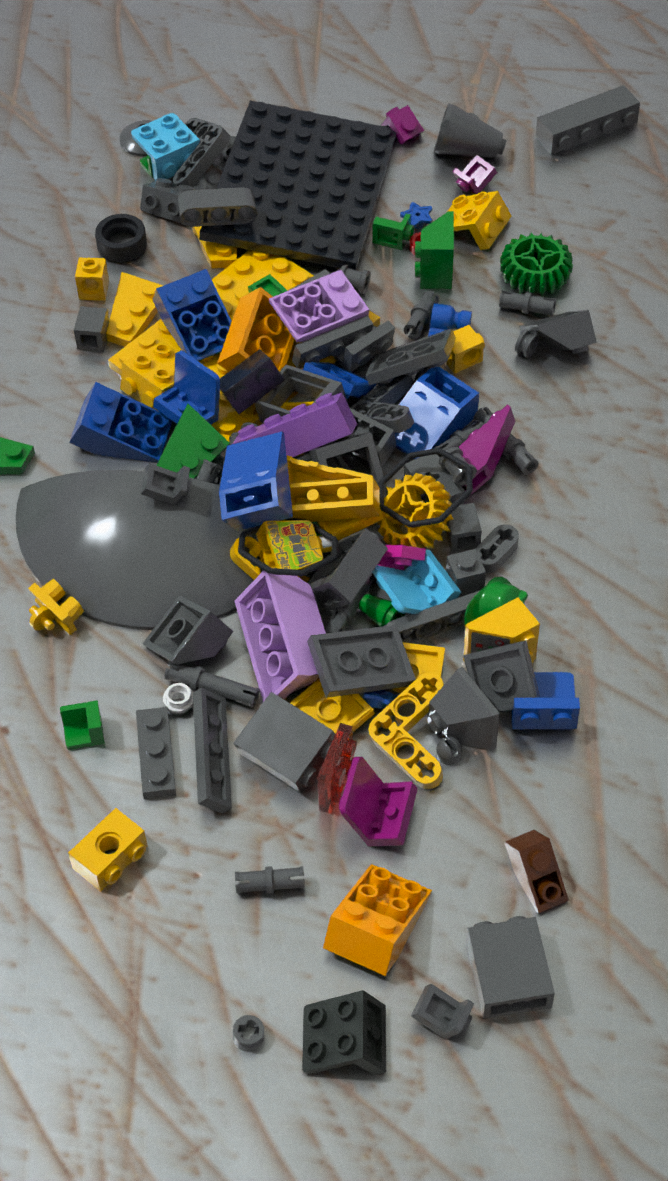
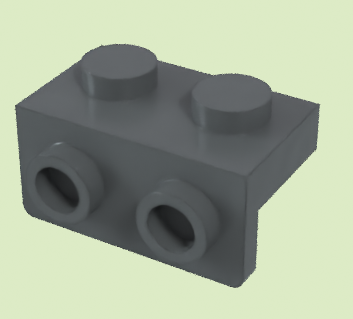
[140,178,194,223]
[333,320,395,372]

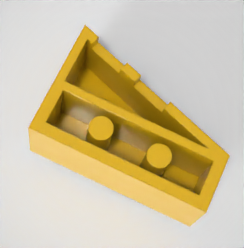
[287,455,380,522]

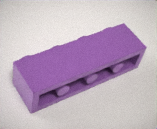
[232,393,357,457]

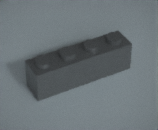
[536,85,640,155]

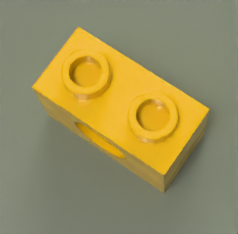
[68,808,148,892]

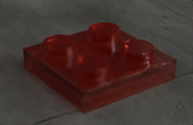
[317,723,357,814]

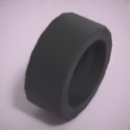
[95,214,147,263]

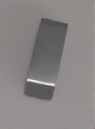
[177,187,258,227]

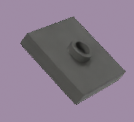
[463,640,540,713]

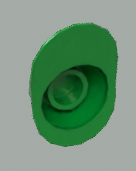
[465,576,528,624]

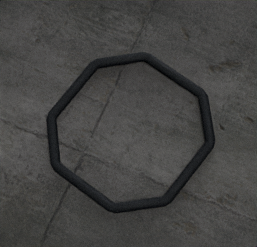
[378,448,473,528]
[238,518,338,576]

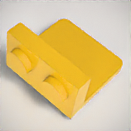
[447,191,512,250]
[120,342,178,411]

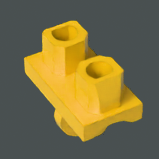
[28,579,84,635]

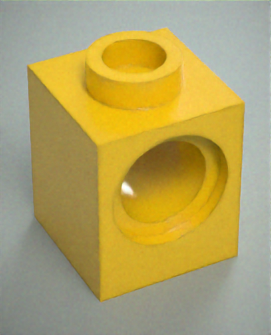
[75,257,109,301]
[446,325,485,374]

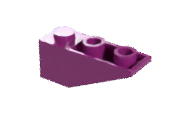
[459,404,515,496]

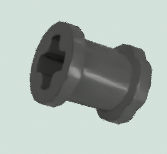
[340,265,371,294]
[438,447,477,487]

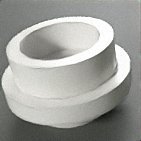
[163,683,193,714]

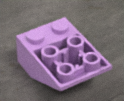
[269,270,370,342]

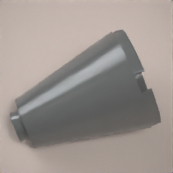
[433,103,507,158]

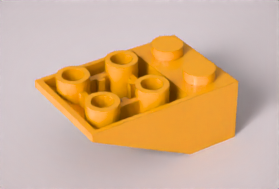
[323,864,432,976]

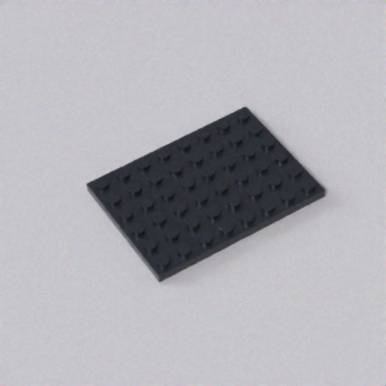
[199,100,396,270]

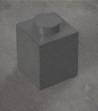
[74,306,109,351]
[446,503,482,553]
[446,548,486,598]

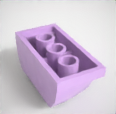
[234,570,326,702]

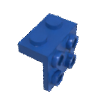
[154,350,220,425]
[512,672,580,729]

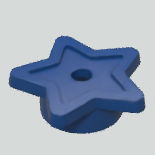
[400,202,433,229]
[363,690,398,709]

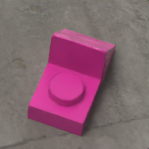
[377,545,426,570]

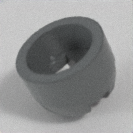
[436,736,462,765]

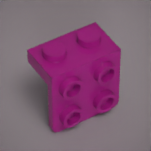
[339,756,418,847]

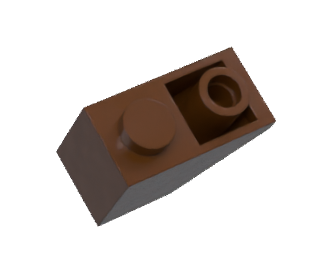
[504,830,569,913]

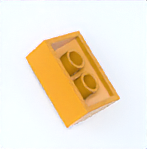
[217,287,295,372]

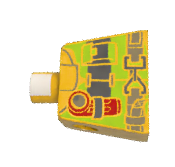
[256,520,332,577]

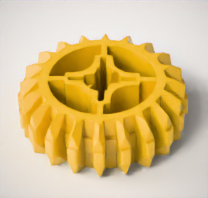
[377,473,454,549]

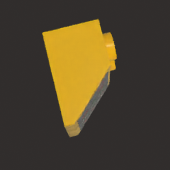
[463,597,540,663]

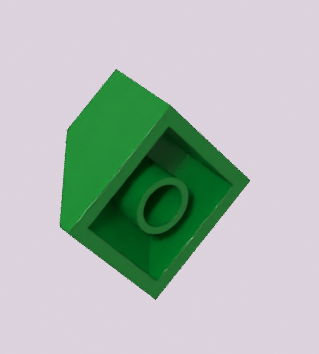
[415,211,454,289]

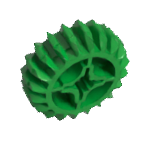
[500,232,573,296]

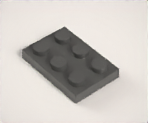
[365,328,456,385]
[307,625,416,698]

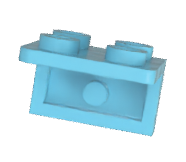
[131,113,200,180]
[372,549,462,614]

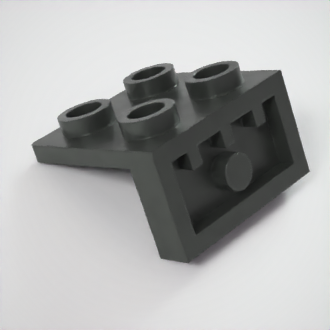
[302,990,386,1075]

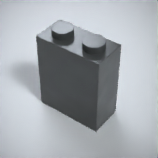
[233,692,339,793]
[466,916,555,1019]

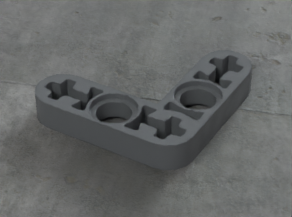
[173,118,230,187]
[350,374,414,433]

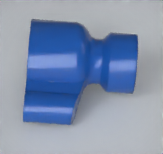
[428,303,472,336]

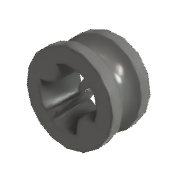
[515,330,540,358]
[233,1015,264,1052]

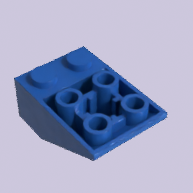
[153,269,232,361]
[395,367,479,459]
[69,382,172,463]
[219,431,293,531]

